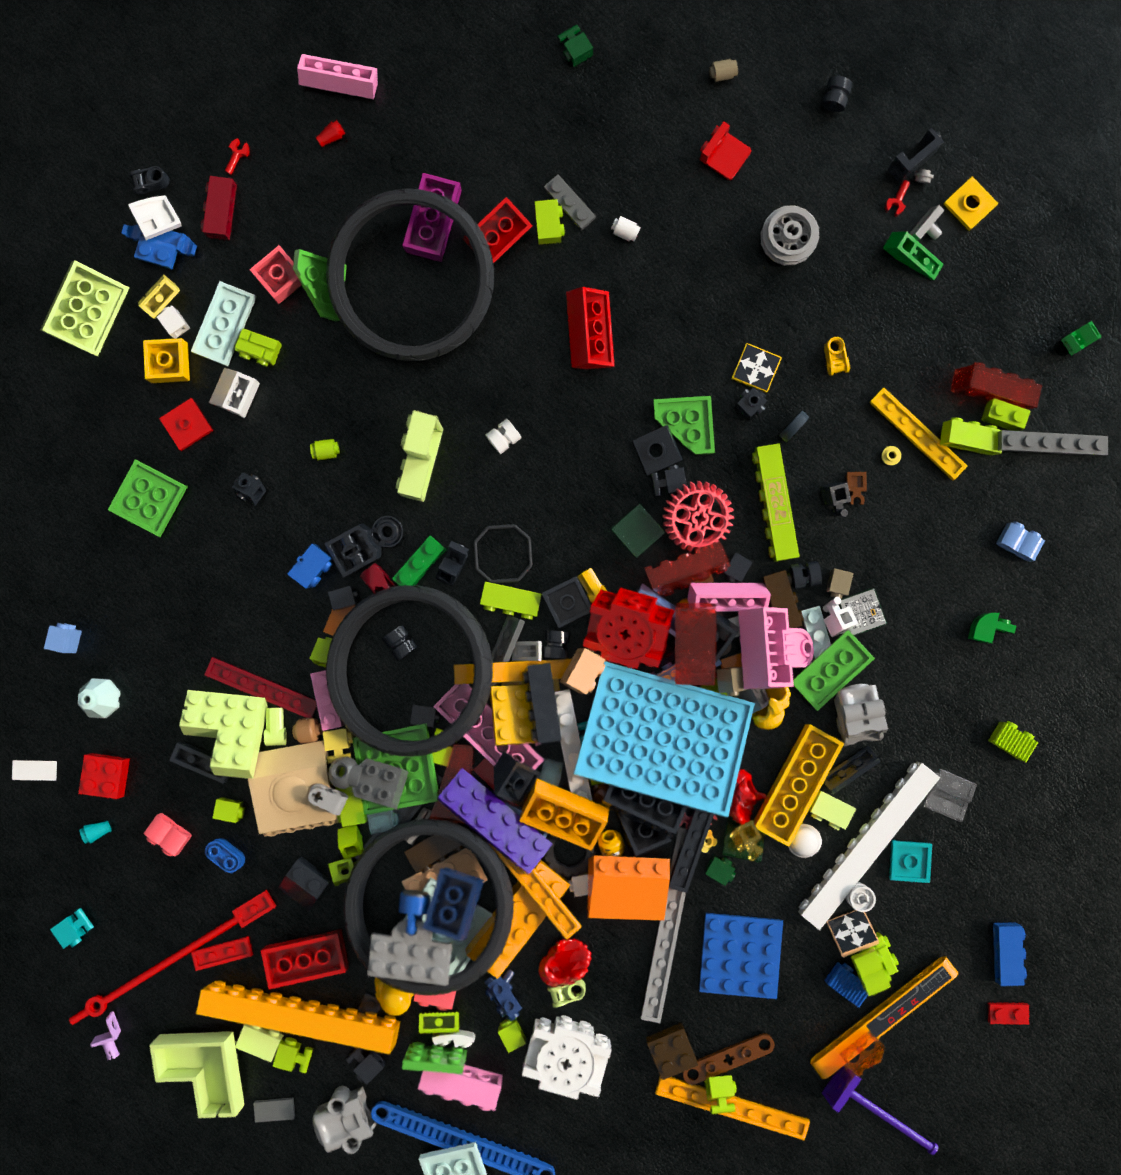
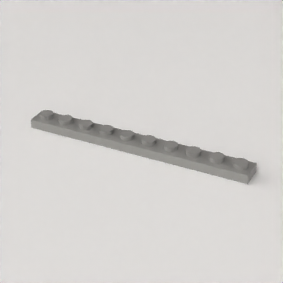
[641,827,686,1023]

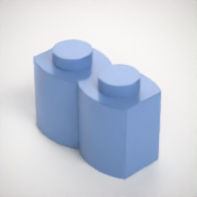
[996,522,1045,562]

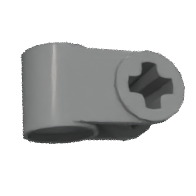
[308,783,348,815]

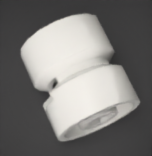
[486,418,521,454]
[846,882,876,912]

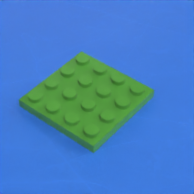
[352,724,439,815]

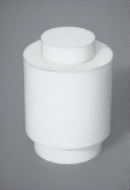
[611,216,641,241]

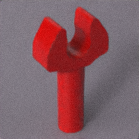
[225,138,249,175]
[885,180,910,217]

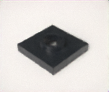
[633,425,683,476]

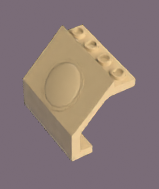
[248,741,339,836]

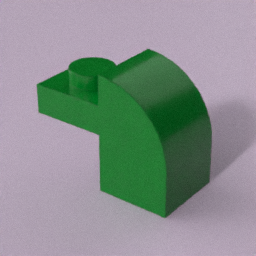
[1061,321,1101,355]
[968,613,1016,643]

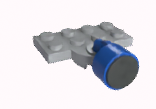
[368,890,452,985]

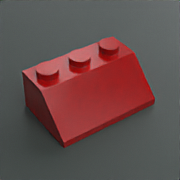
[463,197,532,263]

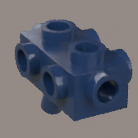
[484,969,522,1022]

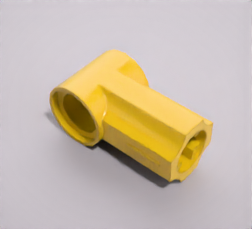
[577,568,607,604]

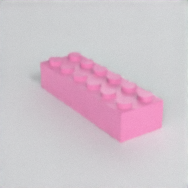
[433,684,544,769]

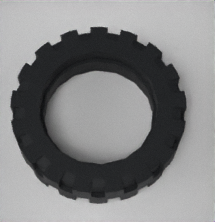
[545,834,595,877]

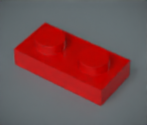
[988,1002,1029,1024]

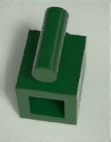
[557,25,593,67]

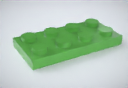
[793,630,875,711]

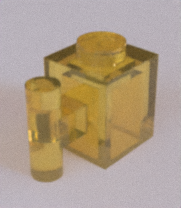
[730,820,763,861]

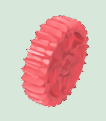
[662,481,734,552]

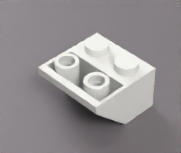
[209,368,260,418]

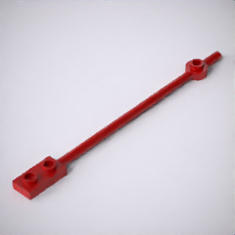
[69,890,276,1025]

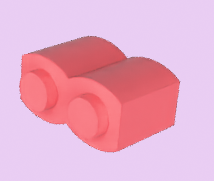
[144,813,192,856]

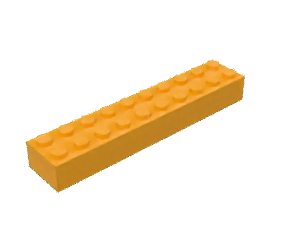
[196,981,400,1054]

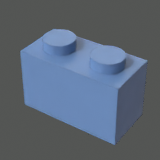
[44,623,82,653]

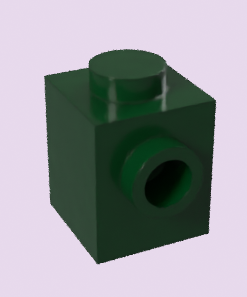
[704,855,736,886]

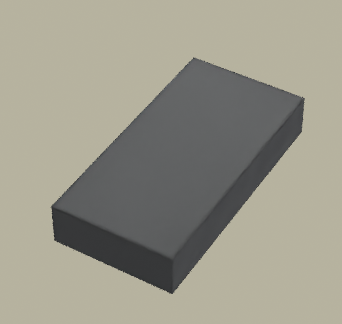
[254,1097,295,1123]

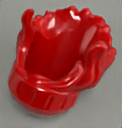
[729,769,767,826]
[539,938,591,987]

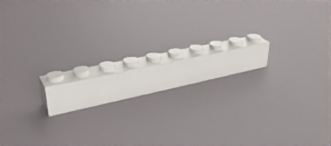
[798,762,940,930]

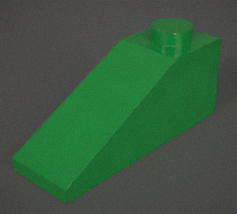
[883,231,943,280]

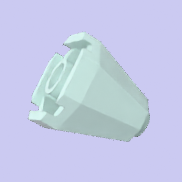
[78,679,120,718]

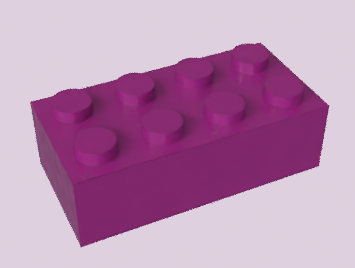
[403,173,462,262]

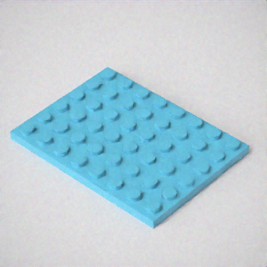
[574,661,755,818]

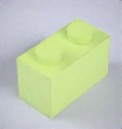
[808,790,856,830]
[235,1024,284,1062]

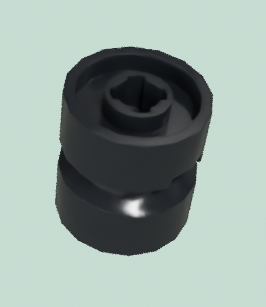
[821,75,853,112]
[789,561,822,589]
[382,625,418,661]
[543,630,570,659]

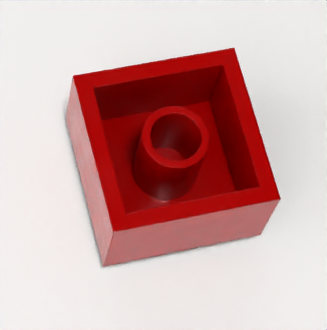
[78,753,130,799]

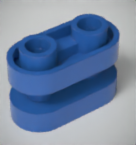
[205,838,245,873]

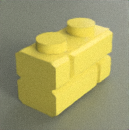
[138,275,180,318]

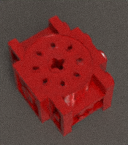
[583,588,675,669]

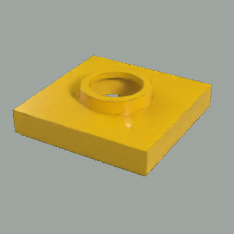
[944,177,998,231]

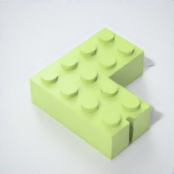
[396,411,443,502]
[179,690,268,779]
[150,1031,244,1118]

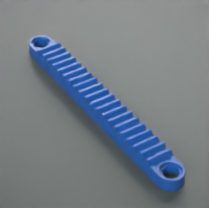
[371,1101,555,1175]

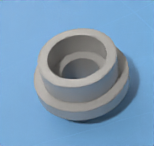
[914,169,934,183]

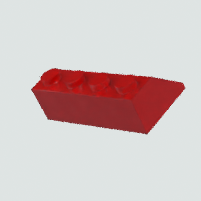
[566,287,614,369]

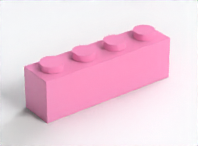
[297,54,377,99]
[687,583,771,612]

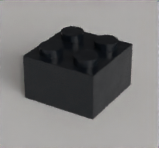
[542,576,591,628]

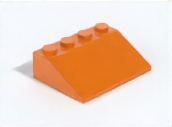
[588,856,670,921]

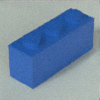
[993,923,1027,986]

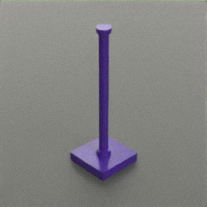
[822,1063,938,1155]

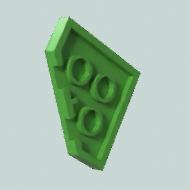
[293,249,347,321]
[653,396,715,455]

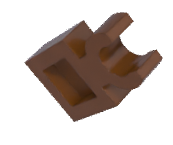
[846,472,867,505]

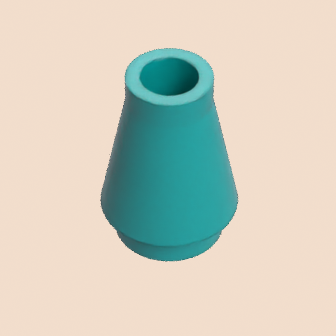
[80,821,111,844]

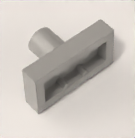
[909,205,944,240]

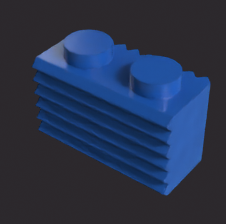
[824,962,868,1007]

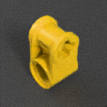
[824,337,850,376]

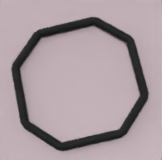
[473,524,533,583]

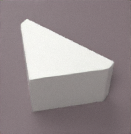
[512,641,542,661]

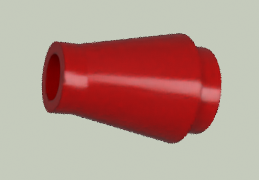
[316,120,345,147]

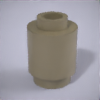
[709,59,738,82]

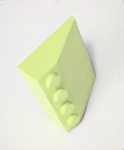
[40,260,129,356]

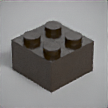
[646,1022,698,1080]

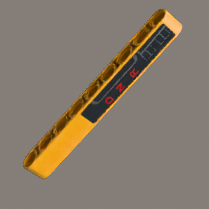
[810,956,958,1079]

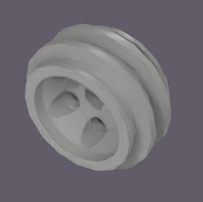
[761,206,819,265]

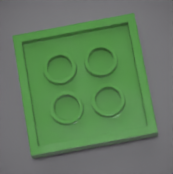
[108,459,187,537]
[402,1042,467,1074]

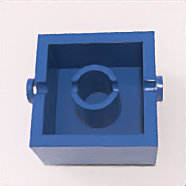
[288,544,333,589]

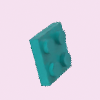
[889,840,932,883]

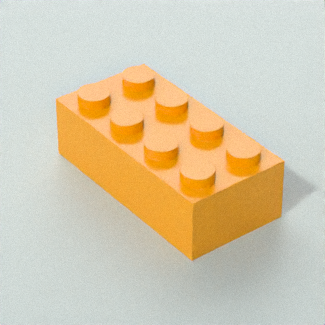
[519,779,609,851]

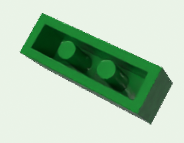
[392,535,447,586]

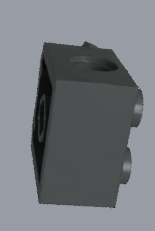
[328,756,409,809]

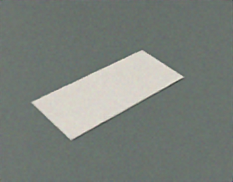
[12,760,57,781]

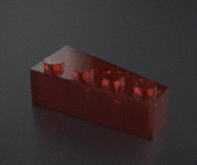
[951,362,1042,409]
[645,541,731,596]
[430,743,475,824]

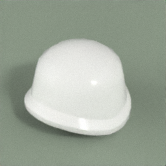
[789,824,822,858]

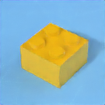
[143,338,190,383]

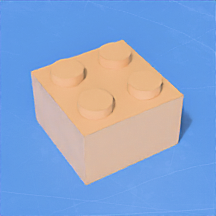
[560,648,605,694]

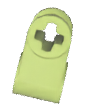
[547,979,586,1007]

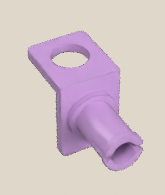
[90,1012,121,1060]

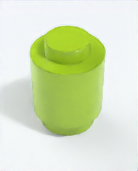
[310,439,340,460]

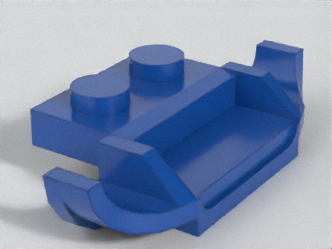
[121,224,197,269]

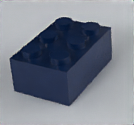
[423,867,484,941]

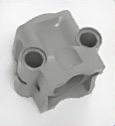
[834,684,888,746]
[313,1086,377,1154]

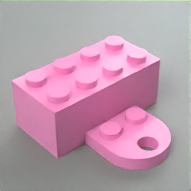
[738,607,814,689]

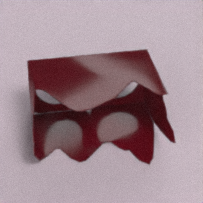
[360,563,396,594]

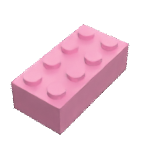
[418,1065,503,1111]

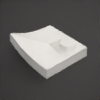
[128,196,181,240]

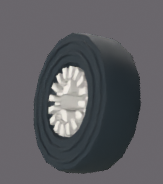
[779,411,809,442]

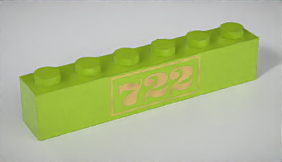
[752,443,799,562]

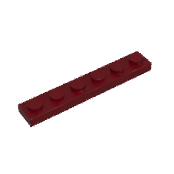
[205,657,317,718]

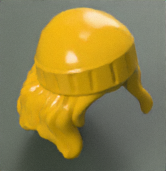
[752,687,791,730]
[374,977,414,1016]

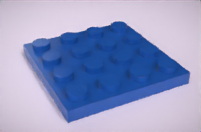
[699,913,783,999]

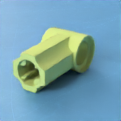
[264,707,287,746]

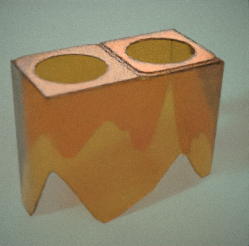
[840,1031,885,1077]

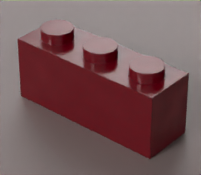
[201,176,237,240]

